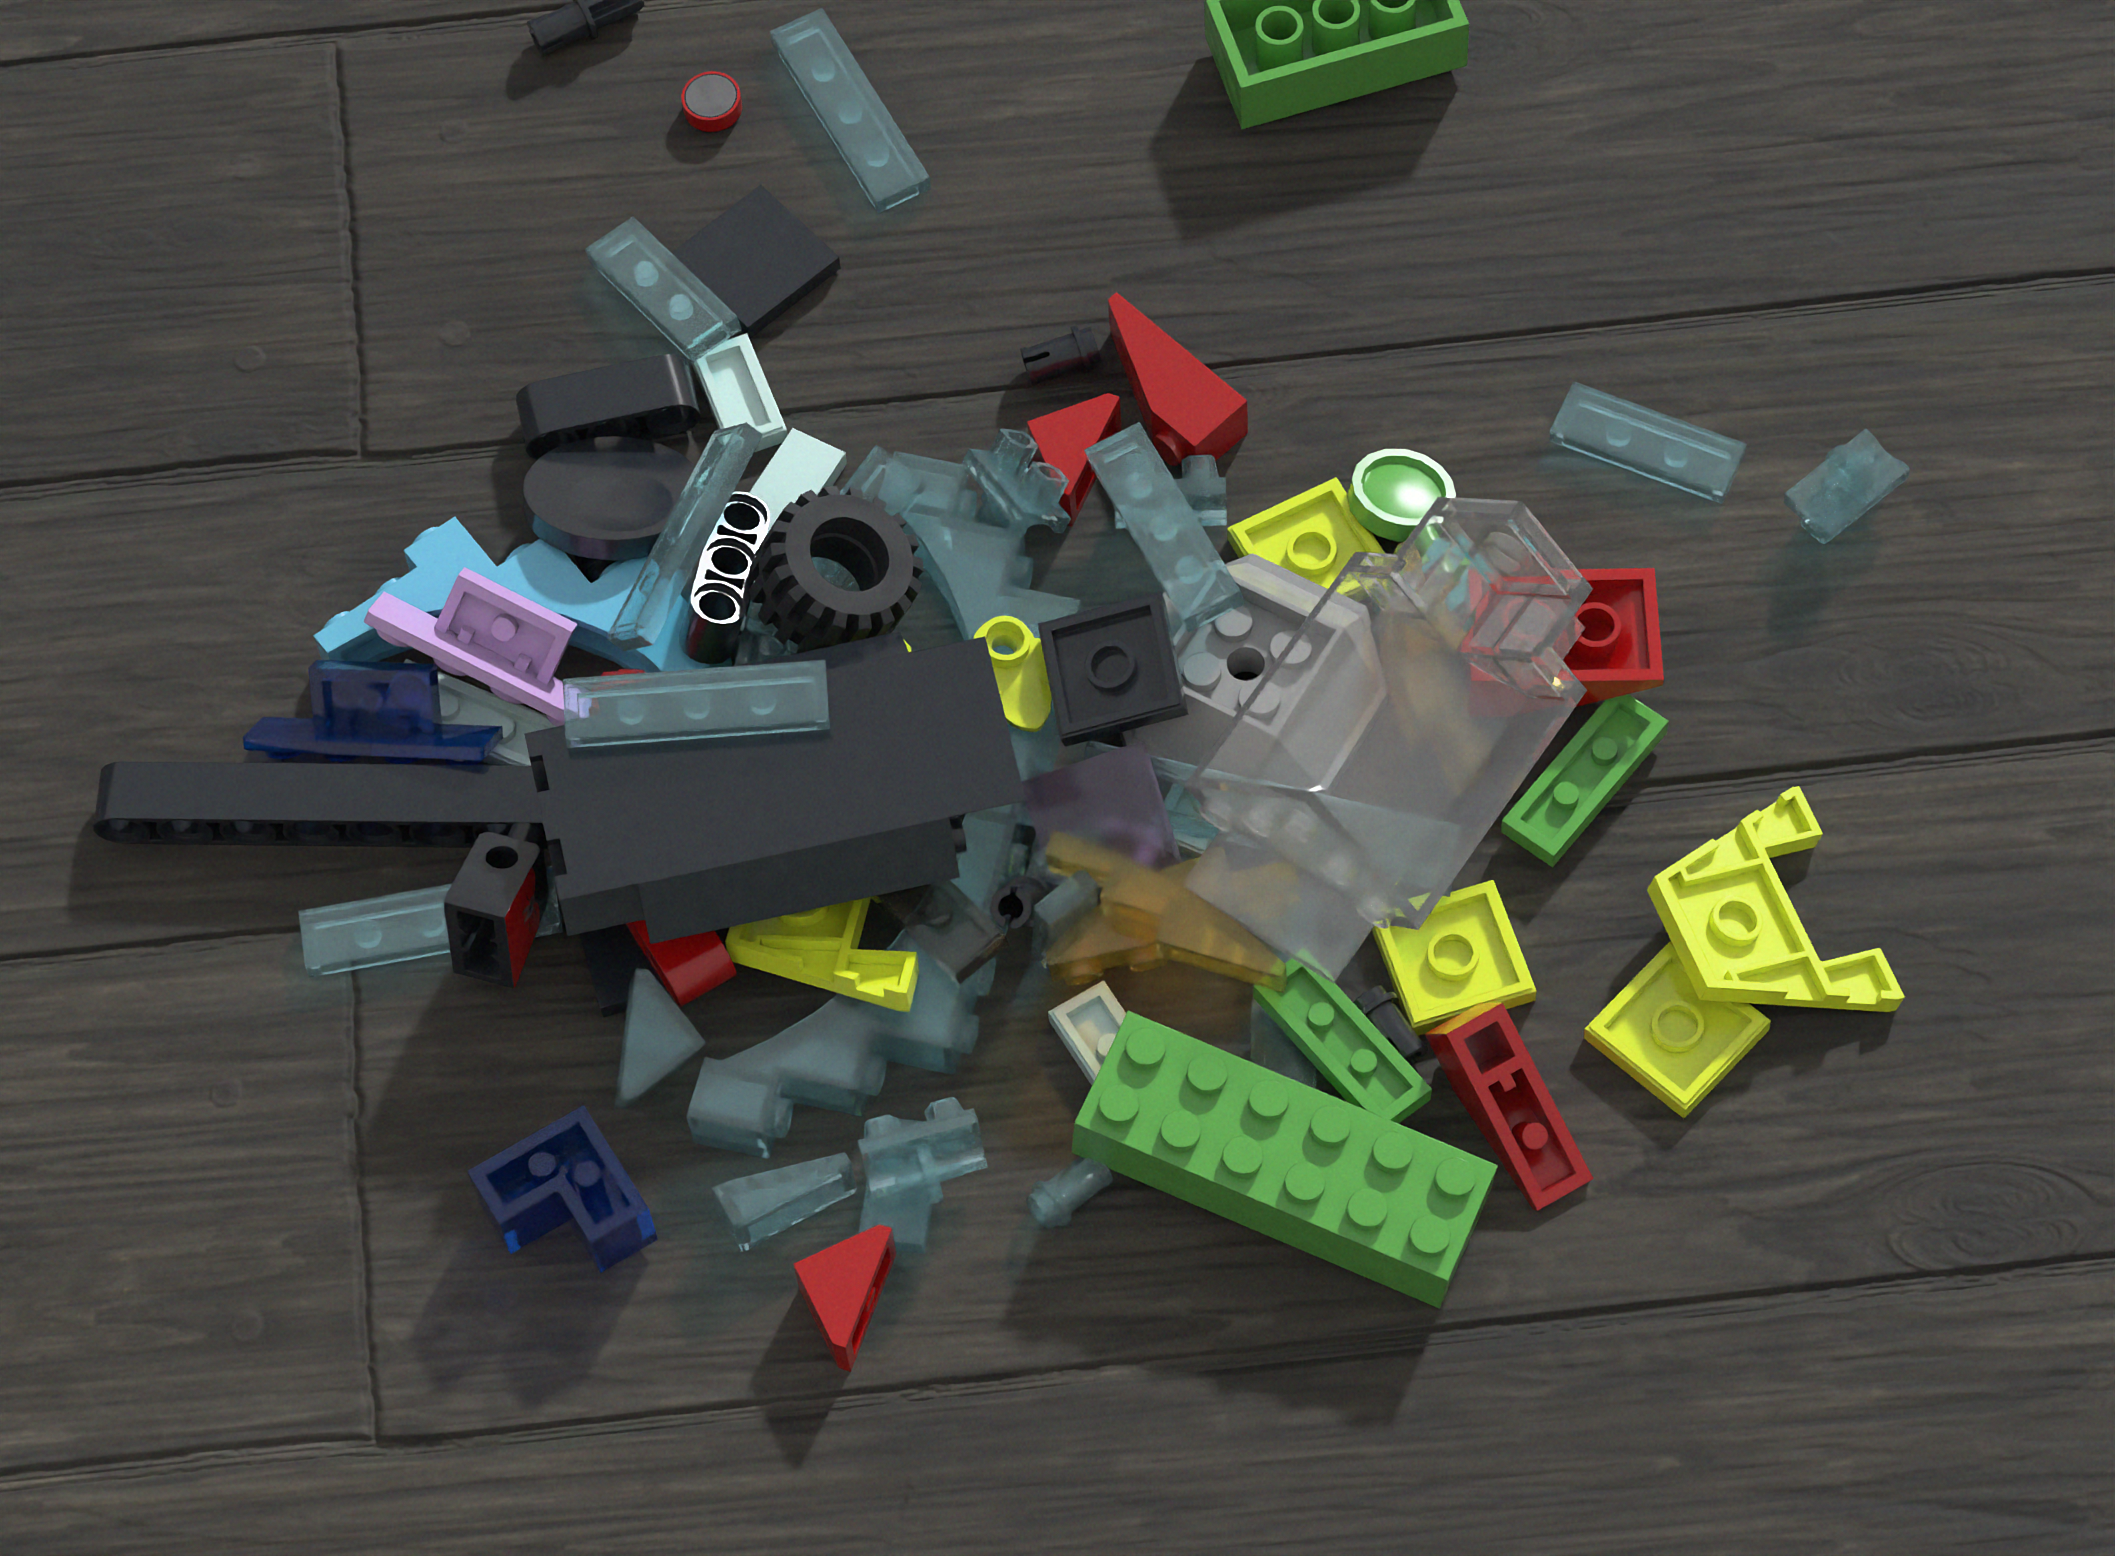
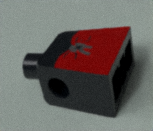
[443,822,549,988]

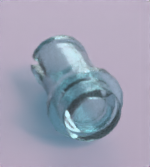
[1026,1156,1113,1229]

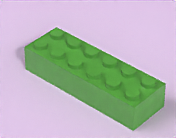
[1071,1011,1498,1309]

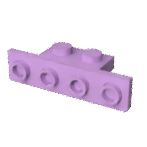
[364,567,593,727]

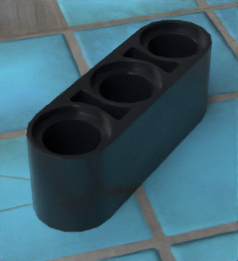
[516,354,701,460]
[679,491,770,665]

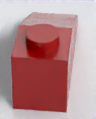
[1108,292,1248,478]
[1425,1003,1593,1211]

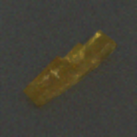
[1045,830,1288,993]

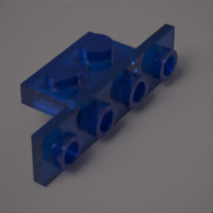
[243,660,503,765]

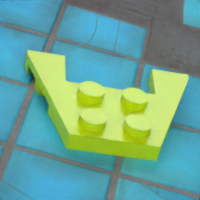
[1647,786,1905,1012]
[725,897,920,1012]

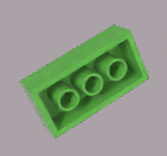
[1204,0,1469,129]

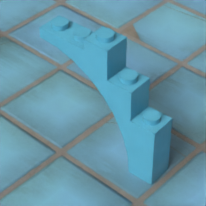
[313,517,732,683]

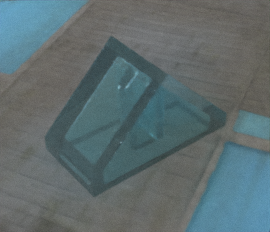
[614,968,706,1109]

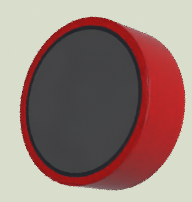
[681,71,742,132]

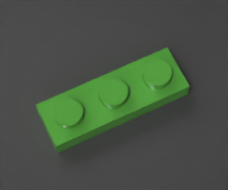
[1501,694,1669,868]
[1253,950,1432,1124]

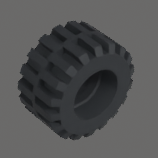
[748,486,924,653]

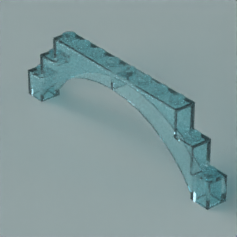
[687,451,1081,1159]

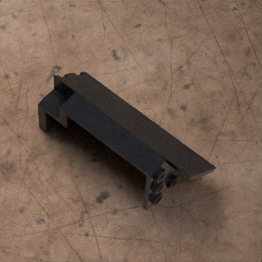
[524,632,1026,944]

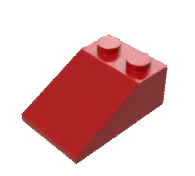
[1459,568,1664,719]

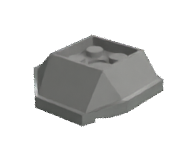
[1119,553,1388,814]

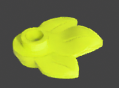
[973,616,1052,732]

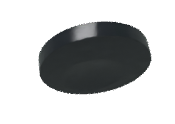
[523,436,704,560]

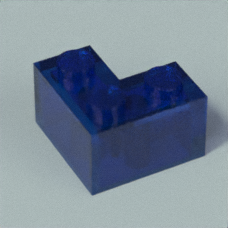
[467,1105,658,1273]

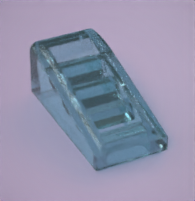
[711,1152,857,1252]

